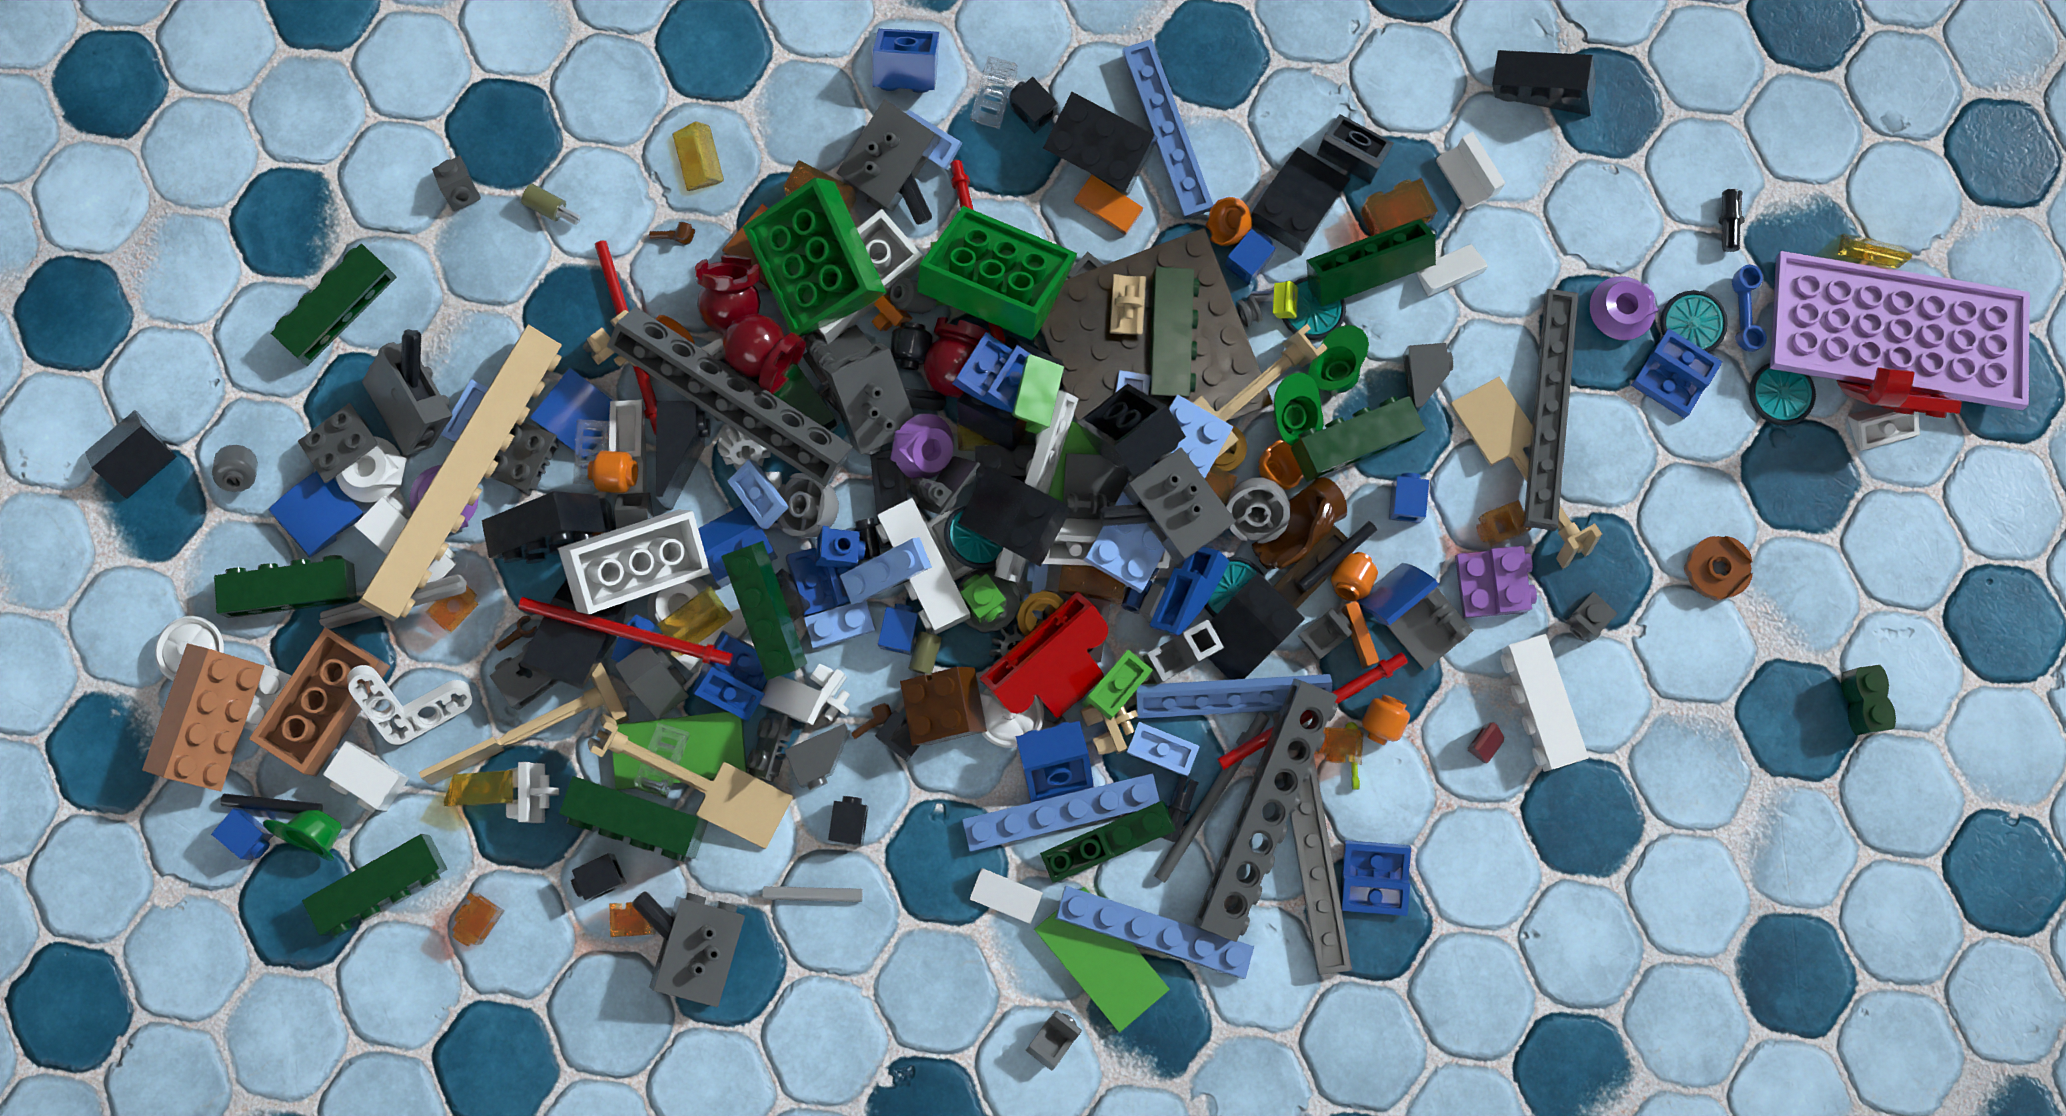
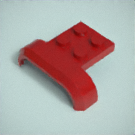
[1837,367,1962,418]

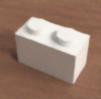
[323,741,409,813]

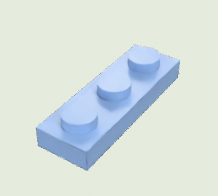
[840,537,932,605]

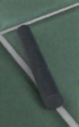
[1297,521,1377,592]
[221,793,323,814]

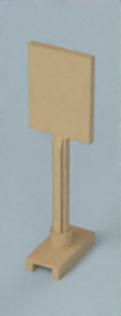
[1193,324,1327,460]
[1450,376,1602,569]
[418,662,629,785]
[587,714,793,849]

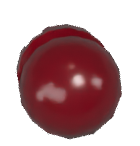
[695,255,761,335]
[723,313,806,394]
[924,317,989,398]

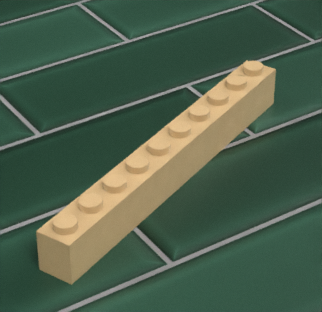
[358,324,562,622]

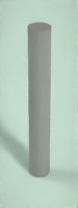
[763,886,863,902]

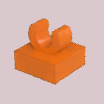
[872,295,913,331]

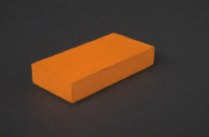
[1074,174,1143,236]
[1341,601,1379,669]

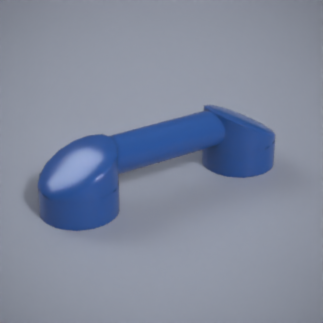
[1732,264,1767,352]

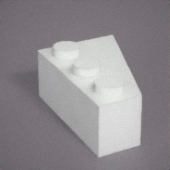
[354,496,457,583]

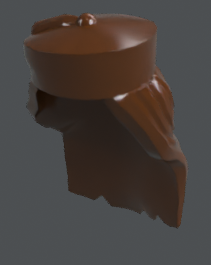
[1251,477,1347,570]

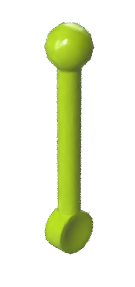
[1345,722,1360,790]

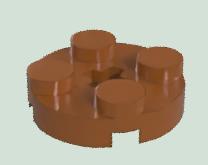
[1684,536,1753,601]

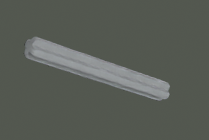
[319,574,467,629]

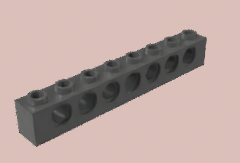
[607,307,853,487]
[1194,678,1338,942]

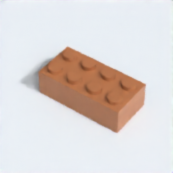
[249,627,390,776]
[142,643,265,792]

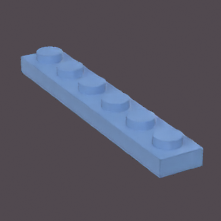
[1122,39,1213,220]
[1136,674,1332,718]
[962,773,1160,852]
[1055,886,1254,979]

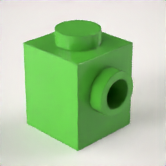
[960,573,1006,624]

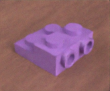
[1455,546,1537,619]

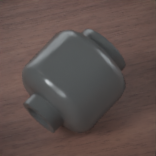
[212,445,258,492]

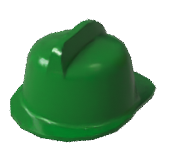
[1308,325,1369,397]
[1272,372,1324,446]
[263,810,342,861]

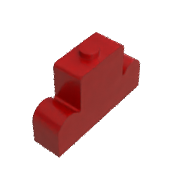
[979,592,1108,718]

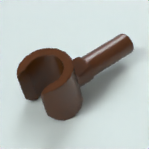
[649,222,696,245]
[495,616,537,651]
[851,703,892,739]

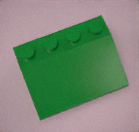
[743,177,887,337]
[917,206,1077,340]

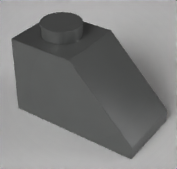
[1403,343,1453,412]
[784,723,850,791]

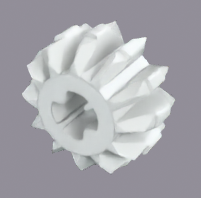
[717,424,771,470]

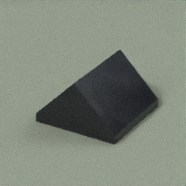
[1317,114,1394,184]
[85,410,177,499]

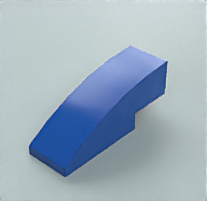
[1149,547,1229,636]

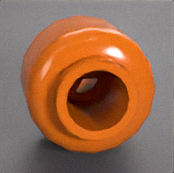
[587,451,639,493]
[1331,552,1378,601]
[1362,694,1410,745]

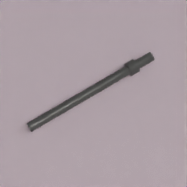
[1154,712,1270,883]

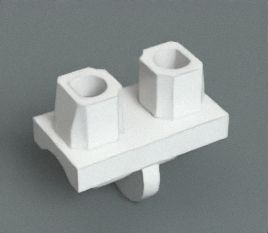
[810,664,850,725]
[506,762,559,823]

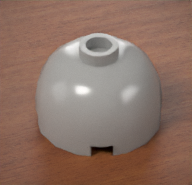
[777,473,839,538]
[1226,478,1290,543]

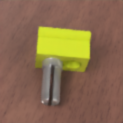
[1251,281,1298,319]

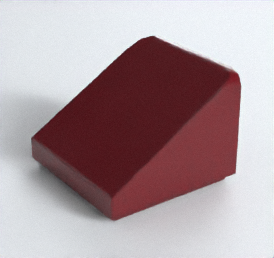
[1467,722,1504,764]

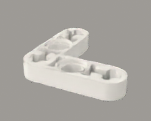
[347,665,472,745]

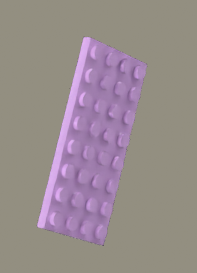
[1770,251,2030,410]

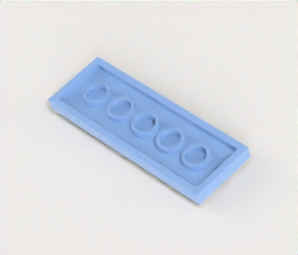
[1084,394,1233,593]

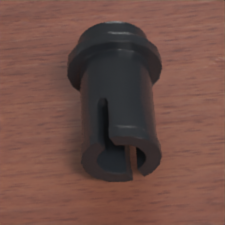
[853,518,881,560]

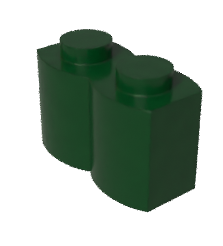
[1841,665,1896,736]

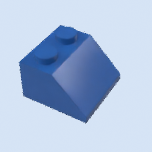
[873,28,939,93]
[698,504,778,588]
[1015,721,1094,803]

